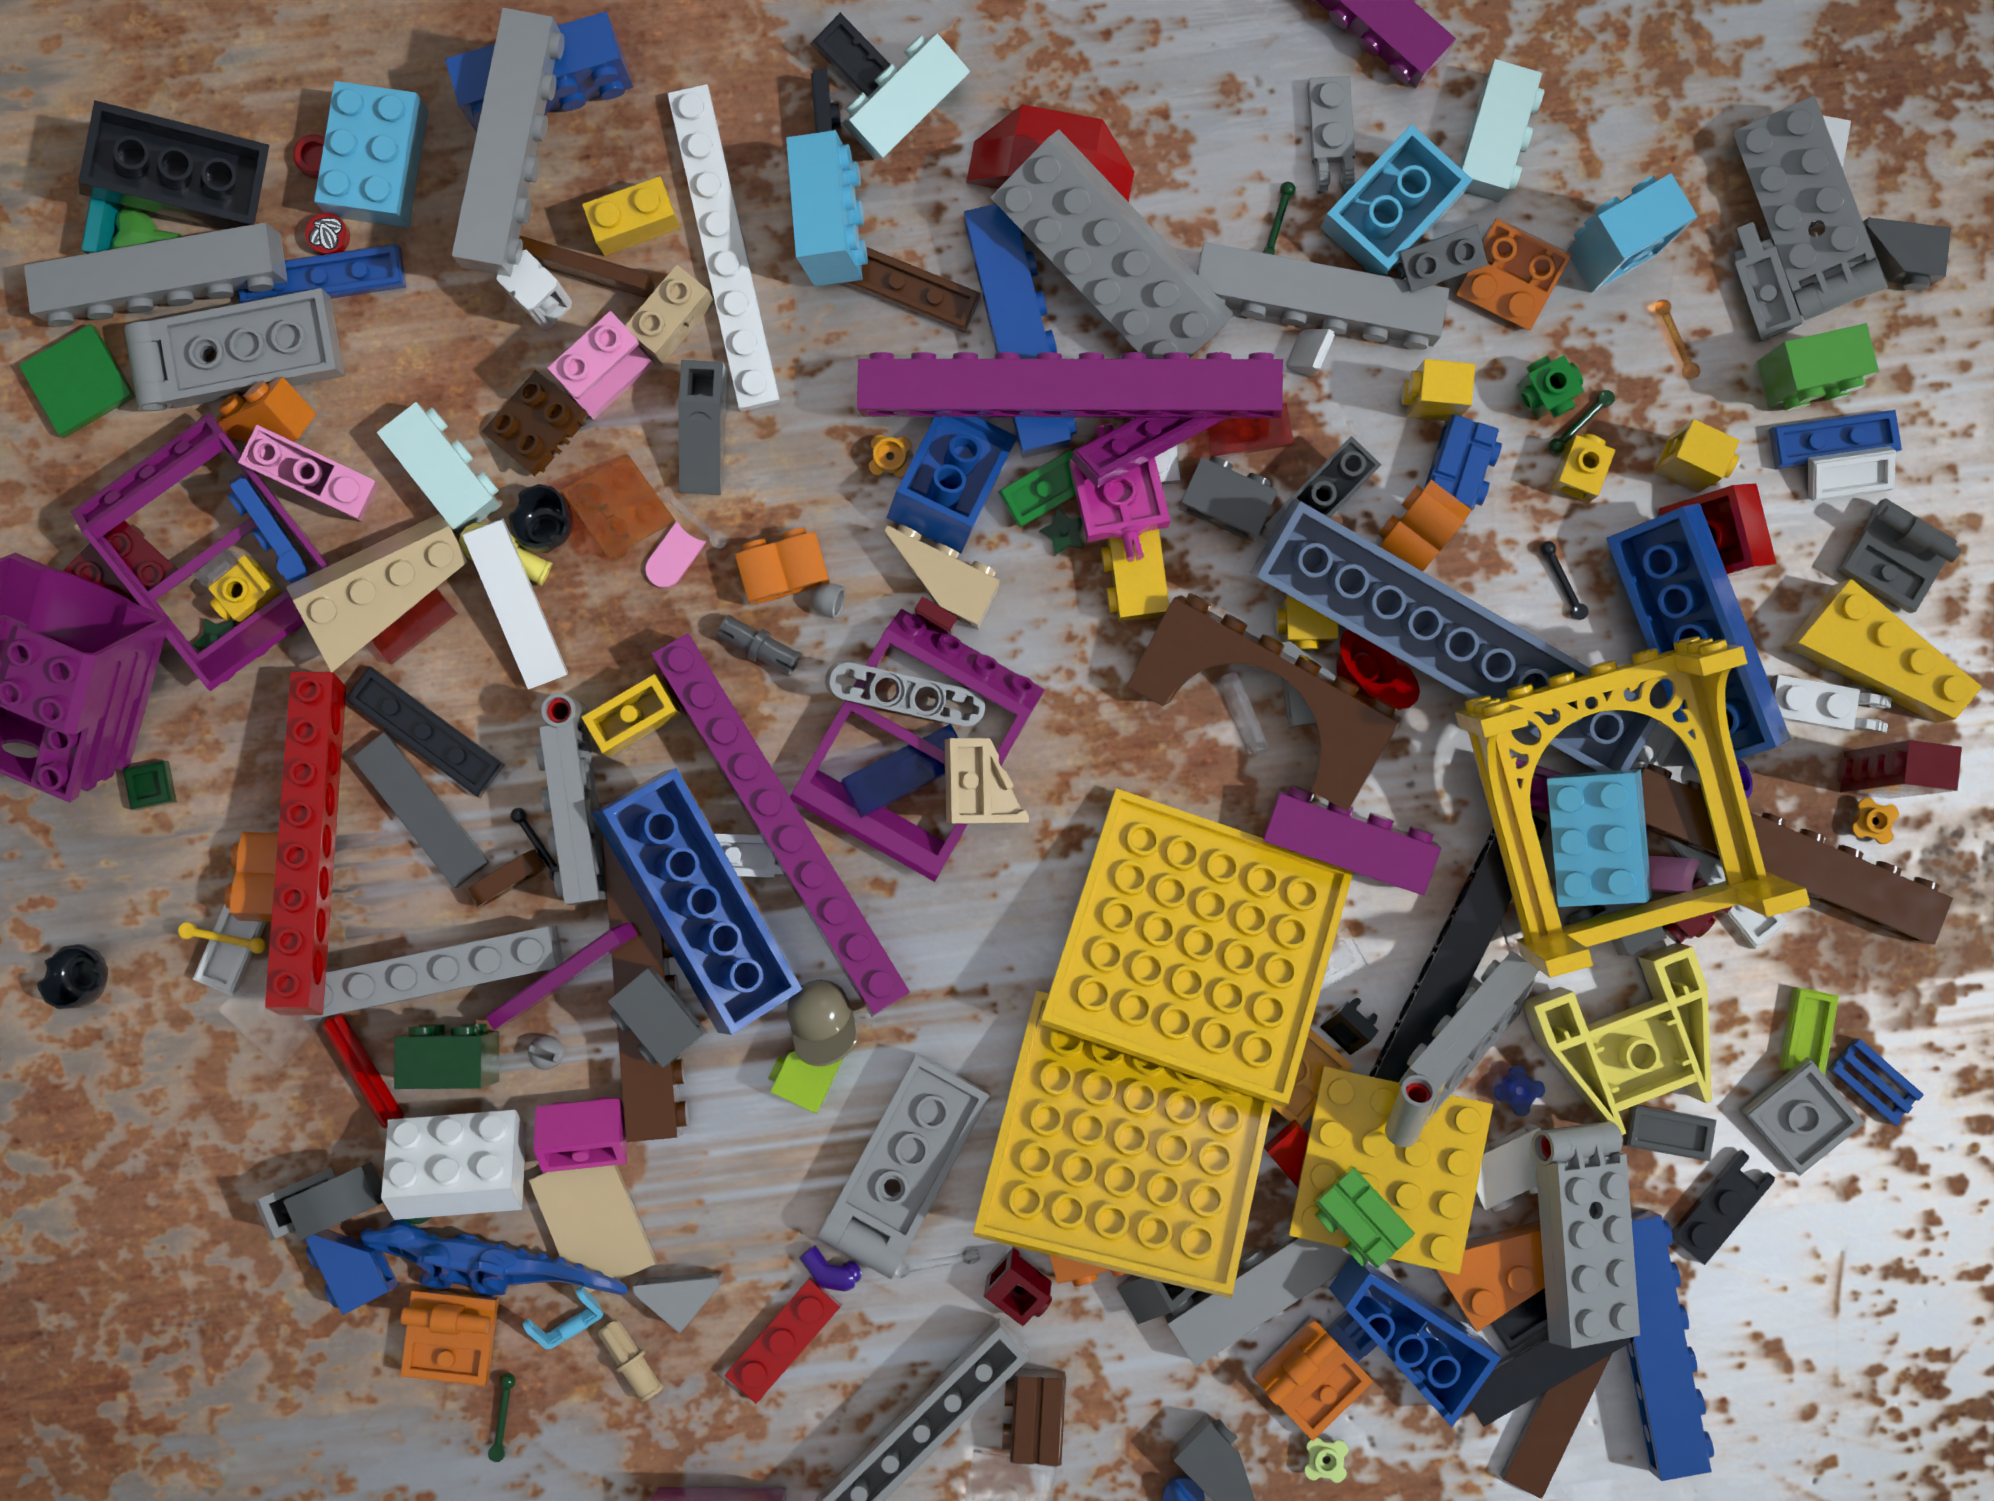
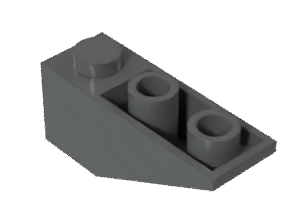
[678,360,729,495]
[1259,436,1382,541]

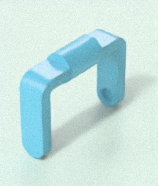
[522,1287,603,1349]

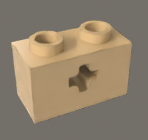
[625,265,715,365]

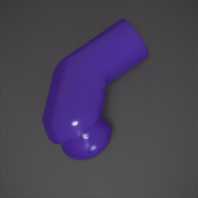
[799,1245,862,1292]

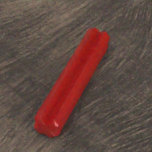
[322,1014,404,1129]

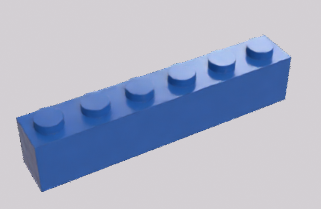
[964,204,1077,459]
[1625,1210,1714,1481]

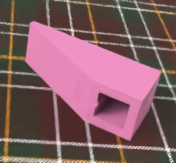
[238,424,379,522]

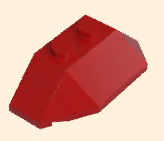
[966,104,1135,202]

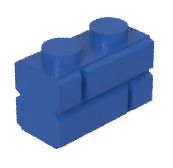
[1424,415,1502,511]

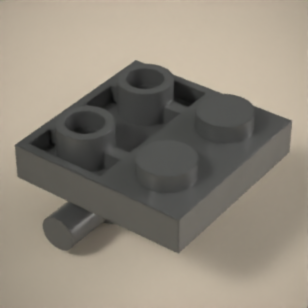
[1838,498,1961,614]

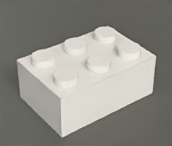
[381,1110,526,1220]

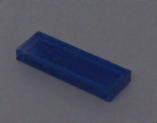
[841,724,959,818]

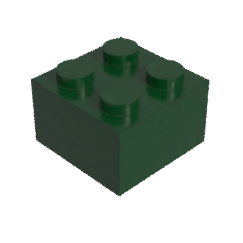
[394,1024,499,1089]

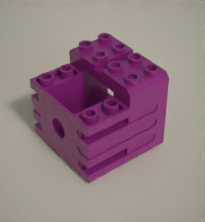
[0,552,170,803]

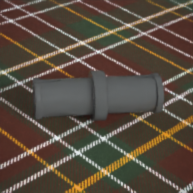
[716,614,802,677]

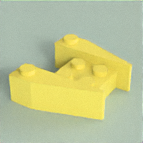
[1523,943,1712,1135]

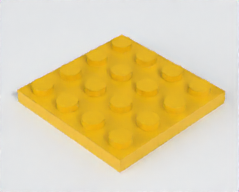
[1288,1066,1493,1275]

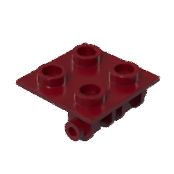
[63,520,178,605]

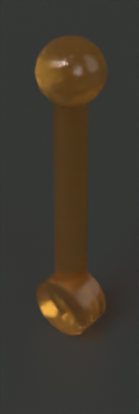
[1655,299,1700,380]

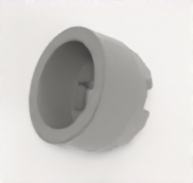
[812,583,845,618]
[528,1035,564,1070]

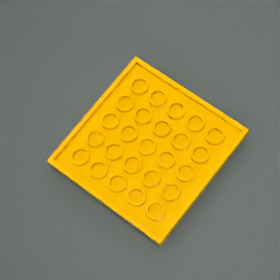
[1039,788,1353,1108]
[973,990,1272,1299]

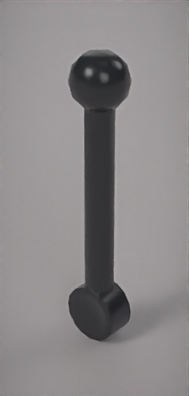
[1540,541,1589,620]
[510,808,560,882]

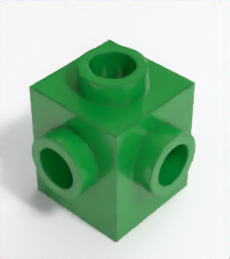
[1517,355,1584,421]

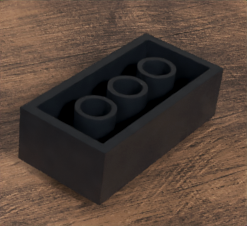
[78,100,270,229]

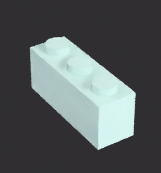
[842,33,971,160]
[1459,59,1544,202]
[376,402,502,534]

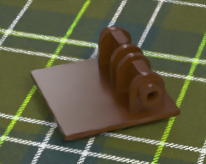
[482,370,589,477]

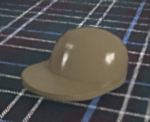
[787,979,858,1066]

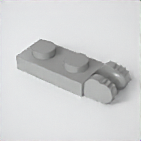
[1307,76,1355,191]

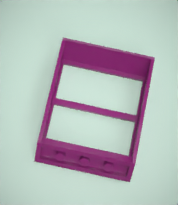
[71,413,330,691]
[790,608,1045,882]

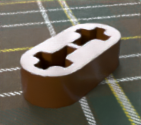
[466,849,546,908]

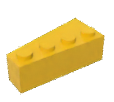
[1782,579,1982,723]

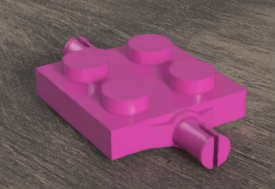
[1069,424,1170,562]

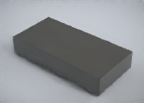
[1623,1105,1717,1162]

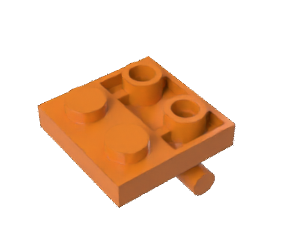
[1456,217,1571,331]
[400,1288,499,1386]
[1252,1317,1374,1441]

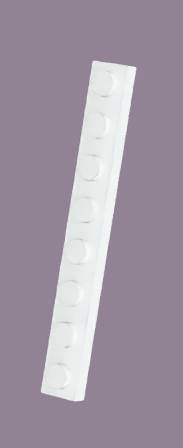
[668,84,781,412]

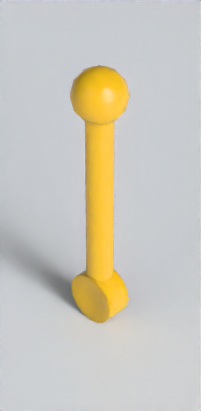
[178,922,266,954]

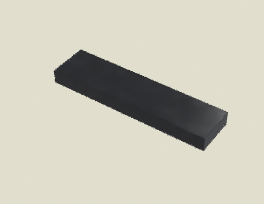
[345,666,505,798]
[1469,1336,1631,1427]

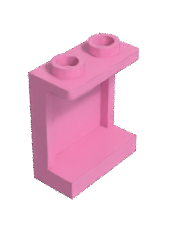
[548,311,654,420]

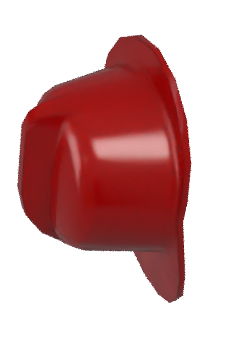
[1336,629,1420,710]

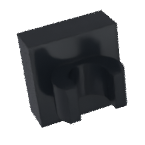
[1320,998,1379,1055]

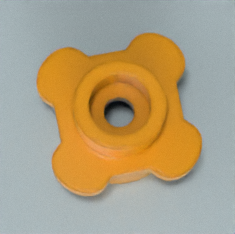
[869,435,912,478]
[1851,798,1899,844]

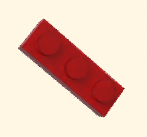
[724,1277,842,1404]

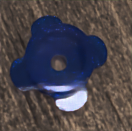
[1494,1065,1545,1116]

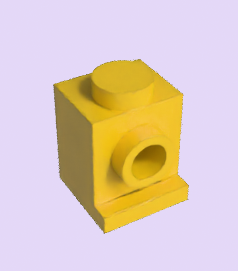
[208,555,283,622]

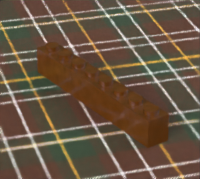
[1631,764,1953,945]
[599,802,689,1142]

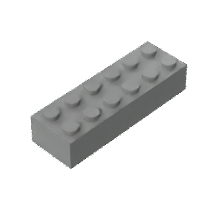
[990,129,1233,359]

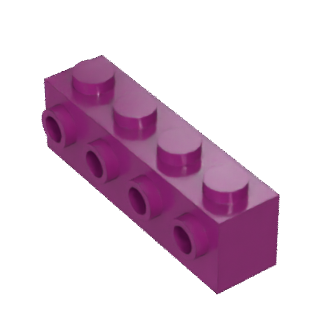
[1262,785,1442,896]

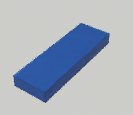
[1769,410,1902,470]

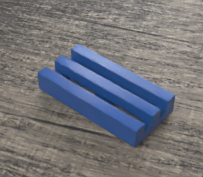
[1828,1038,1924,1126]

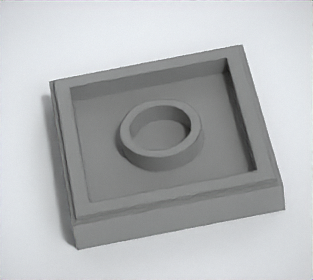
[1741,1057,1865,1176]

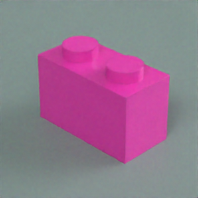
[533,1097,627,1173]

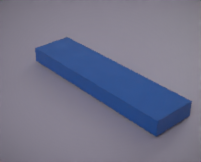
[237,244,406,304]

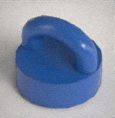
[1162,1475,1205,1501]

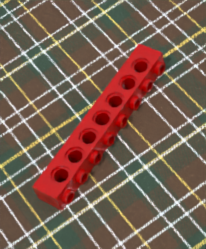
[265,672,346,1016]

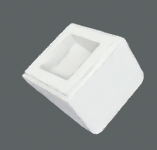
[1286,329,1335,378]

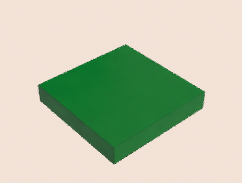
[19,324,136,438]

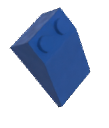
[886,417,1017,553]

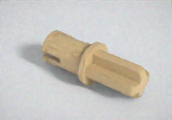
[598,1319,664,1403]

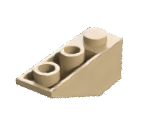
[885,524,1000,630]

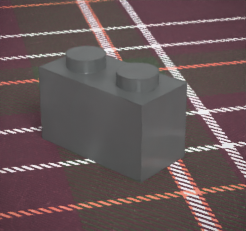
[1178,456,1278,542]
[608,967,708,1068]

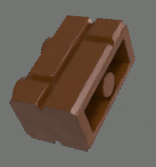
[1002,1368,1066,1466]

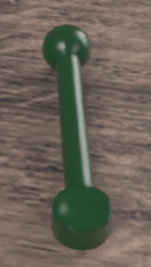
[1262,181,1296,255]
[1549,390,1615,454]
[488,1373,516,1462]

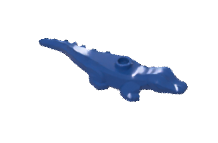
[360,1219,628,1296]

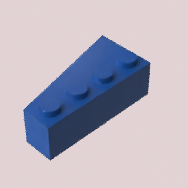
[1329,1255,1501,1427]

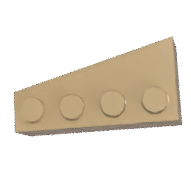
[286,513,467,673]

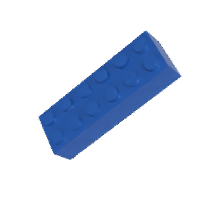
[1606,503,1791,773]
[591,768,803,1035]

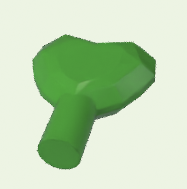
[110,207,182,250]

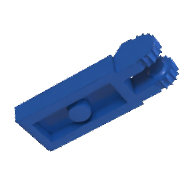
[227,473,307,584]

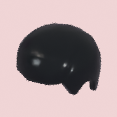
[509,484,573,553]
[37,944,108,1009]

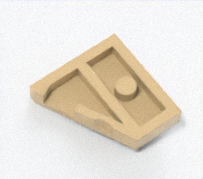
[945,738,1029,824]

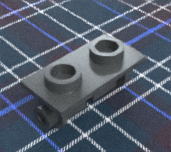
[1396,224,1488,293]

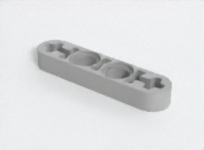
[825,661,985,727]

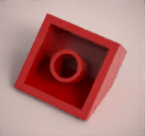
[1659,483,1777,577]

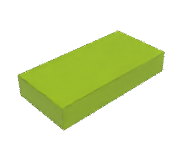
[1778,987,1839,1075]

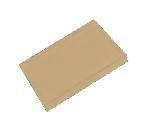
[528,1165,657,1298]

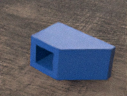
[305,1229,399,1315]

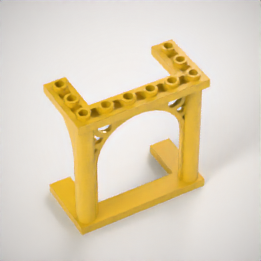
[1455,636,1810,978]

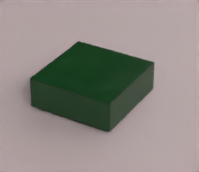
[123,761,177,810]

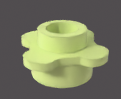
[1304,1437,1349,1483]

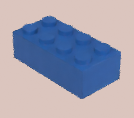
[445,11,633,133]

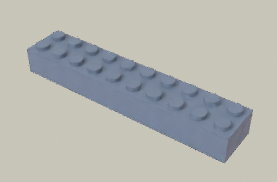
[1249,499,1659,772]

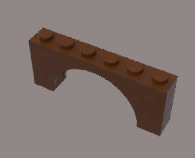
[1126,593,1402,812]

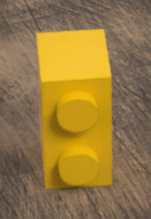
[582,176,681,256]
[1401,359,1476,422]
[1653,419,1740,493]
[1101,529,1169,622]
[581,674,682,757]

